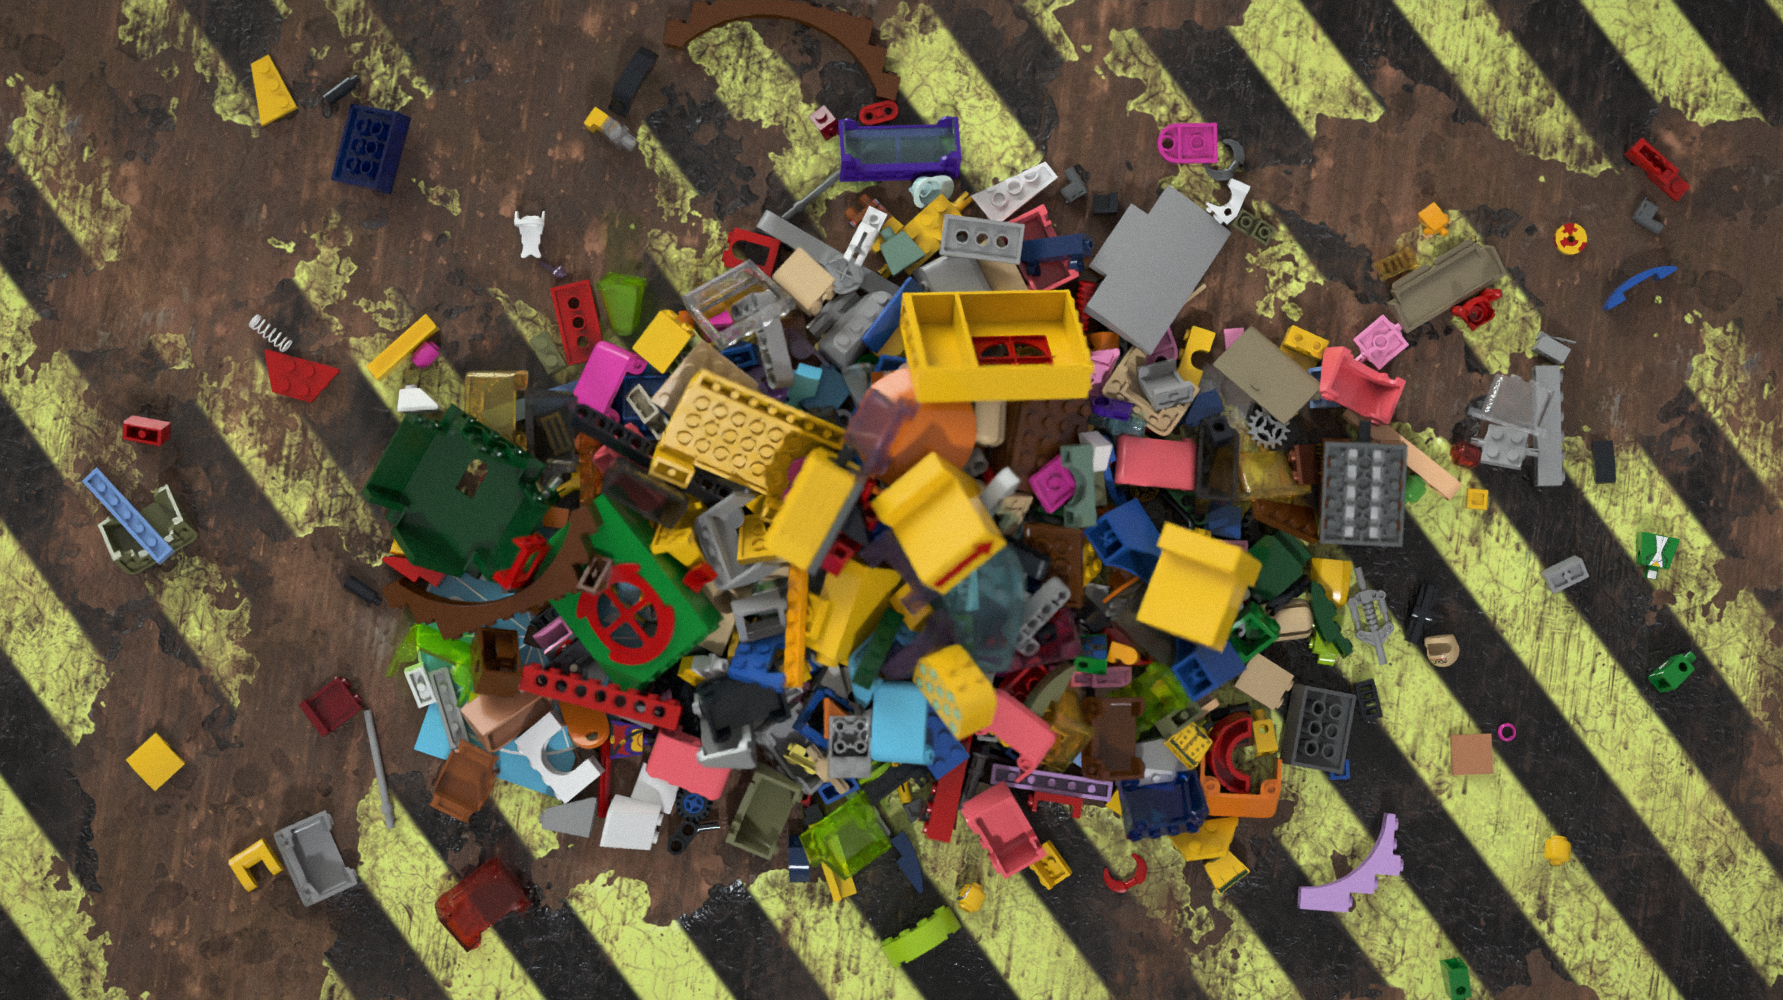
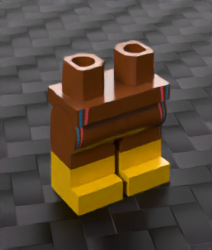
[844,193,904,254]

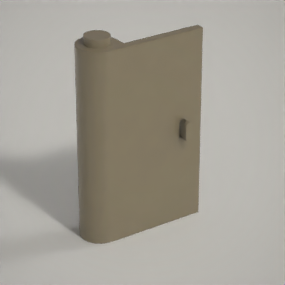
[1212,326,1322,426]

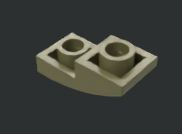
[1230,208,1276,246]

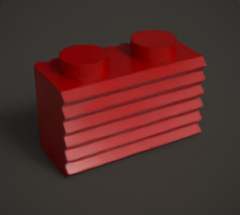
[122,415,171,447]

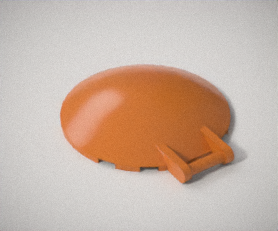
[854,368,977,496]

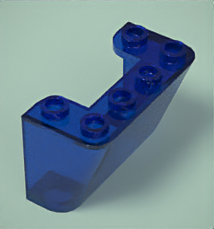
[1117,769,1210,842]

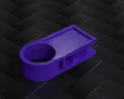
[1092,396,1134,422]

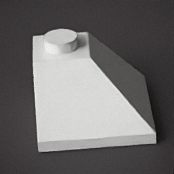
[397,385,444,415]

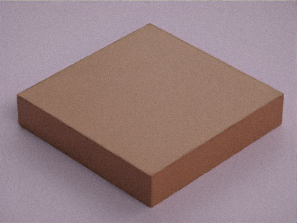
[1450,733,1493,775]

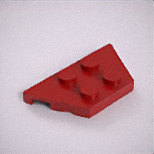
[265,349,340,403]

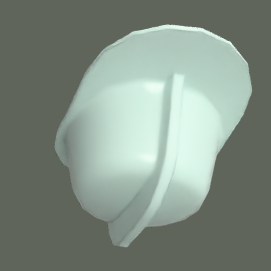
[909,175,954,208]

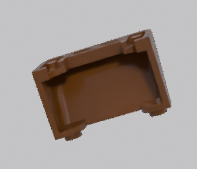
[1081,697,1146,781]

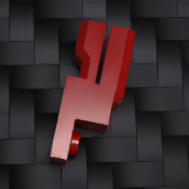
[1625,137,1690,203]

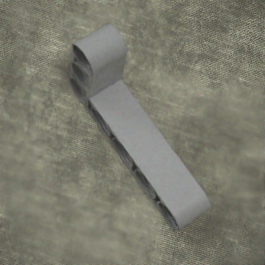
[731,291,794,389]

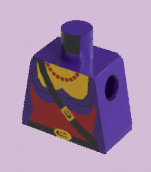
[610,719,656,759]

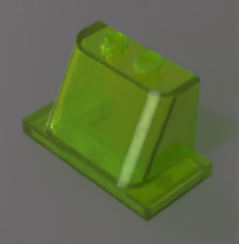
[595,272,647,336]
[799,790,893,881]

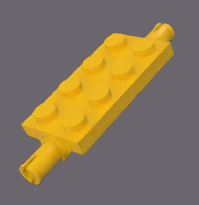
[877,191,974,279]

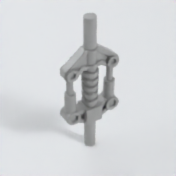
[1346,567,1394,665]

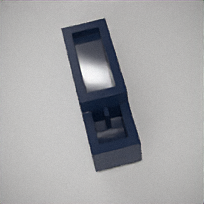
[890,830,923,894]

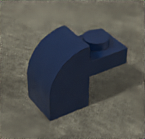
[788,835,810,882]

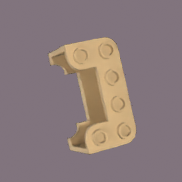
[772,247,837,317]

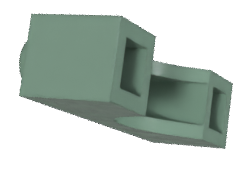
[1060,443,1097,528]

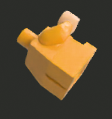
[1418,202,1451,240]

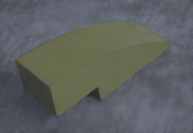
[1023,661,1077,718]

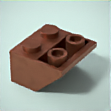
[1286,444,1320,487]

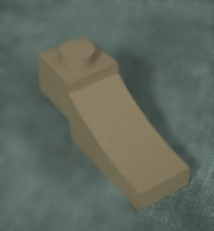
[624,383,670,441]

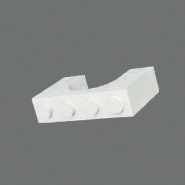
[514,709,606,804]

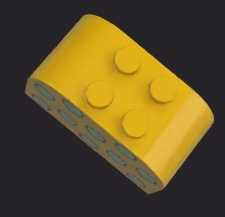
[913,644,997,740]

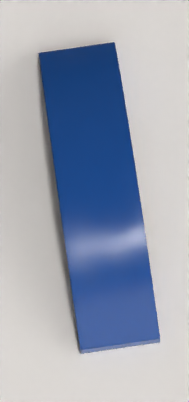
[1602,266,1678,312]
[1103,435,1127,507]

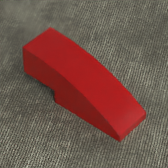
[382,557,447,587]

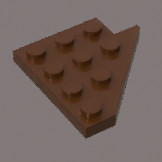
[1016,521,1084,608]

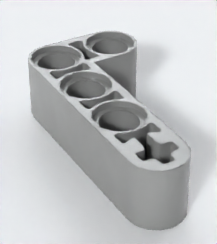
[1002,577,1070,656]

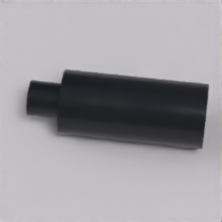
[322,74,361,106]
[343,575,383,606]

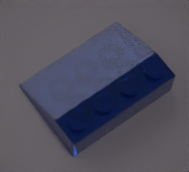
[331,104,411,195]

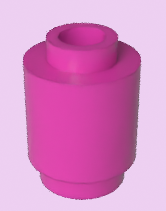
[410,341,440,370]

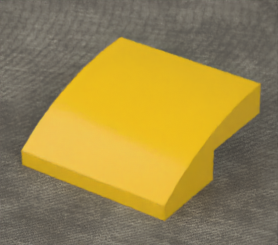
[126,732,185,791]

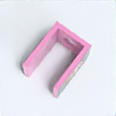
[533,616,578,660]

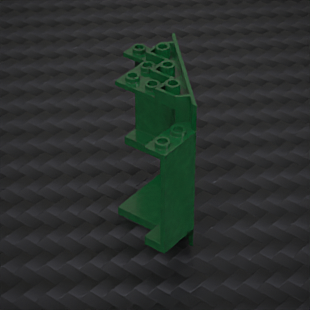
[361,403,550,584]

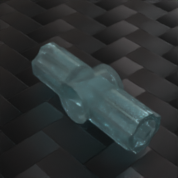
[1088,407,1147,438]

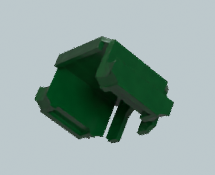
[1246,530,1314,604]

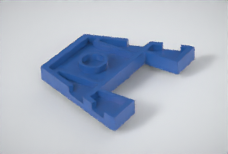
[728,633,787,692]

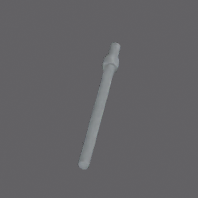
[363,709,395,829]

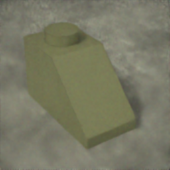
[1154,698,1204,740]

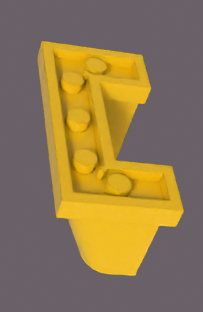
[651,493,708,569]

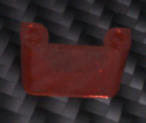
[434,857,532,953]

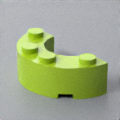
[881,905,961,968]

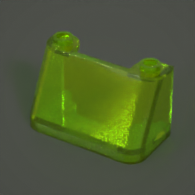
[1105,662,1192,740]

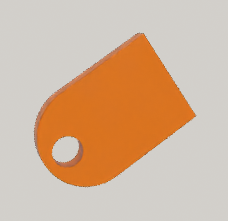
[557,694,610,749]

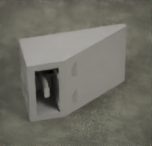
[827,716,871,779]

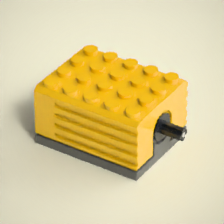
[763,443,870,575]

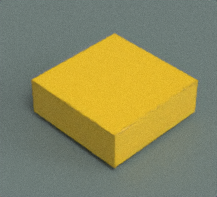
[1466,488,1488,510]

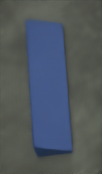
[862,277,924,353]

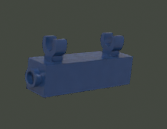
[1020,233,1094,277]

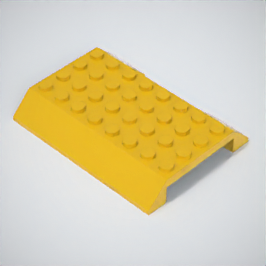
[649,369,850,524]

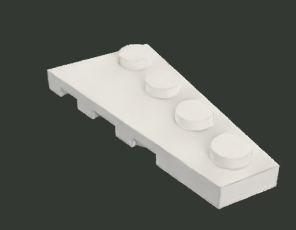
[971,162,1058,221]

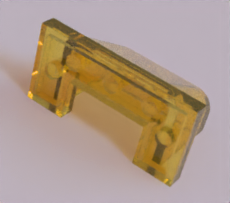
[1221,448,1312,507]
[1040,687,1096,772]

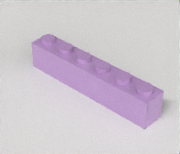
[989,763,1113,802]

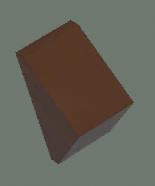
[577,553,614,595]

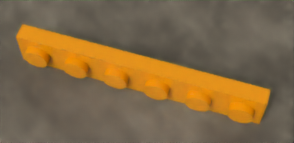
[784,565,809,688]

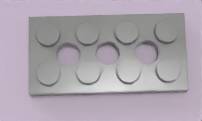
[940,214,1025,265]

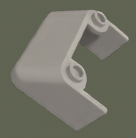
[694,492,782,590]

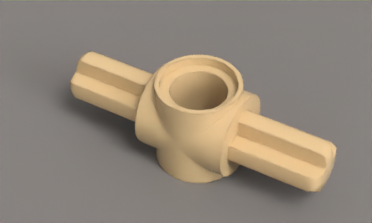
[806,743,850,795]

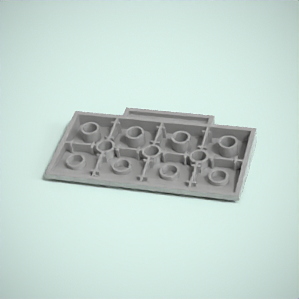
[1083,185,1231,356]

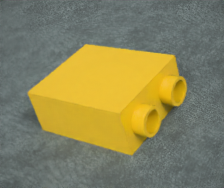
[805,555,908,668]

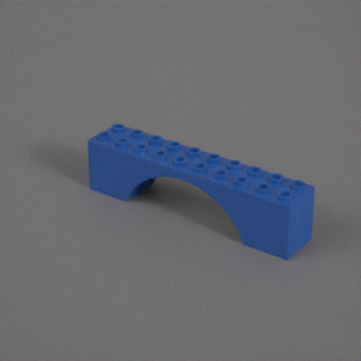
[1084,498,1247,703]

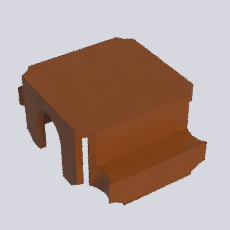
[429,738,501,824]

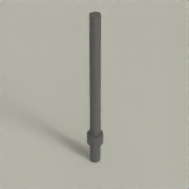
[781,142,878,221]

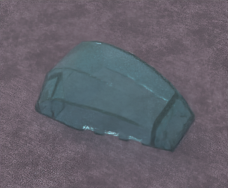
[940,545,1026,673]

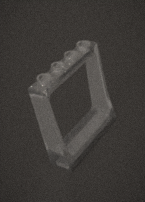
[681,259,796,350]

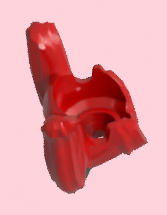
[1450,288,1502,332]

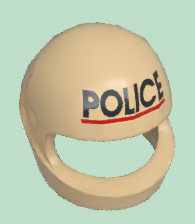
[1424,634,1459,667]

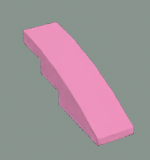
[1047,665,1132,688]

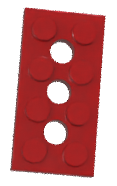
[550,279,603,366]

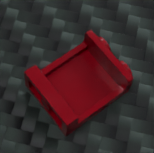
[299,676,365,737]

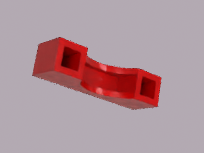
[821,500,880,578]

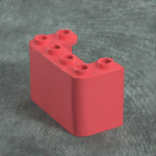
[1002,204,1080,290]
[646,725,732,800]
[960,780,1047,879]

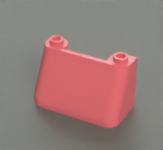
[1319,347,1406,427]
[1112,432,1197,492]

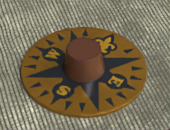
[1130,485,1160,502]

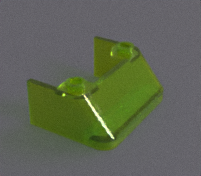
[386,623,473,708]

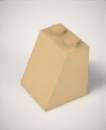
[1230,653,1294,710]

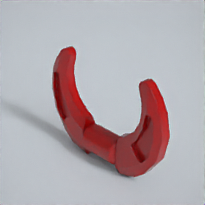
[1103,853,1147,893]

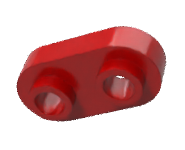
[859,100,898,126]

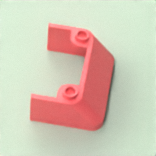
[974,689,1058,783]

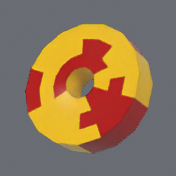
[1554,223,1587,255]

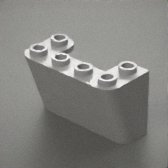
[754,701,827,795]

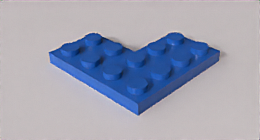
[926,704,970,780]

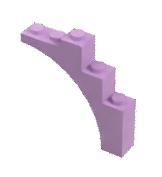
[1297,813,1403,912]

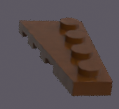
[1252,498,1319,544]

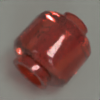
[1450,441,1481,470]

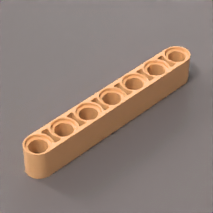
[1342,409,1462,501]

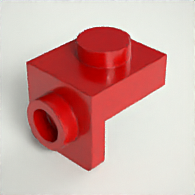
[682,562,718,594]

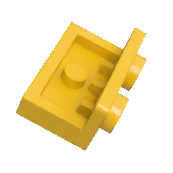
[1029,840,1073,890]

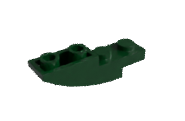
[1308,580,1354,659]

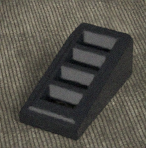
[1352,678,1383,722]

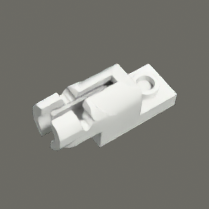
[843,206,887,267]

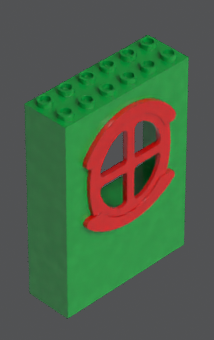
[524,485,724,691]

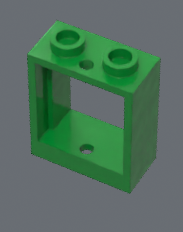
[1228,601,1281,664]

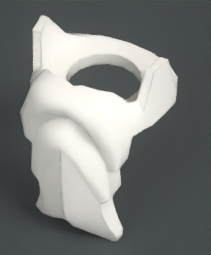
[514,211,545,258]

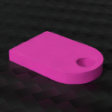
[1157,123,1218,164]
[1028,453,1076,513]

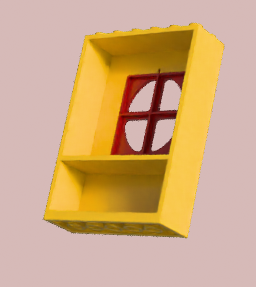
[899,290,1095,403]

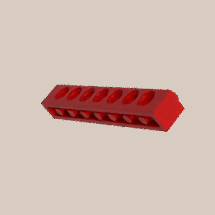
[518,662,684,731]

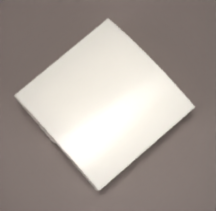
[630,762,679,814]

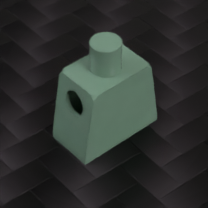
[880,226,925,278]

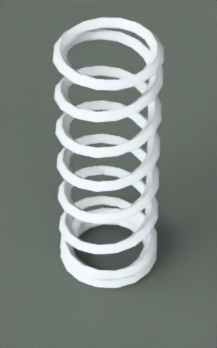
[249,314,292,353]

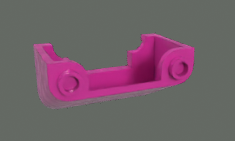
[568,341,648,426]

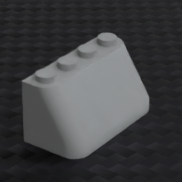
[818,291,893,372]

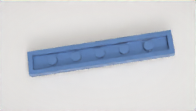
[82,467,175,565]

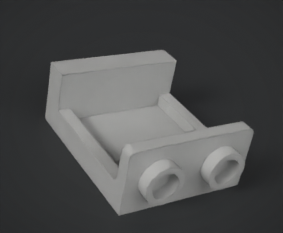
[1137,359,1193,410]

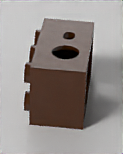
[470,626,522,697]

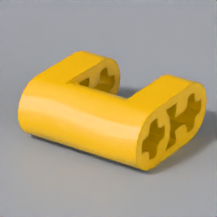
[229,838,283,892]

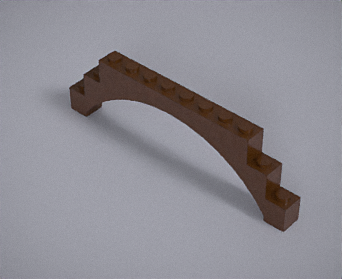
[663,0,901,102]
[381,502,604,641]

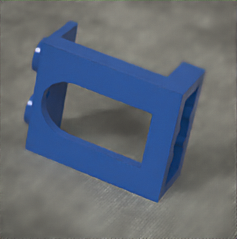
[792,686,855,750]

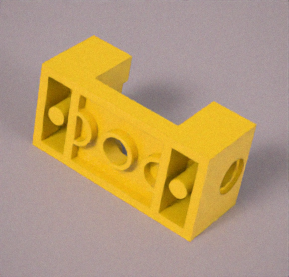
[1280,325,1329,415]

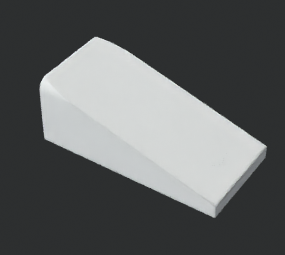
[404,662,437,708]

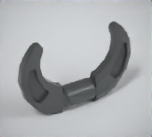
[1204,139,1245,181]

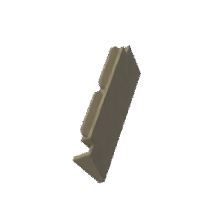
[1386,239,1507,333]

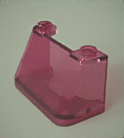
[991,607,1082,672]

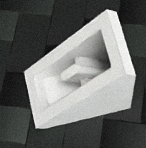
[1078,431,1112,472]

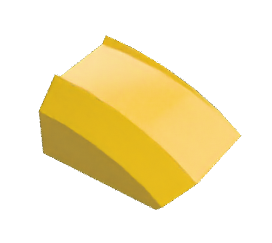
[1306,558,1352,609]

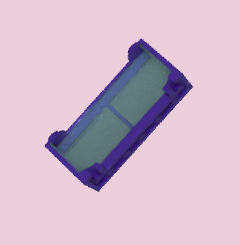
[838,116,962,182]

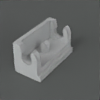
[1539,555,1590,594]

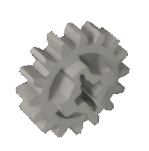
[1246,408,1290,450]

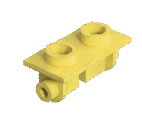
[783,742,816,775]

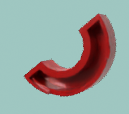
[1205,711,1252,794]

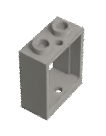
[731,590,787,644]

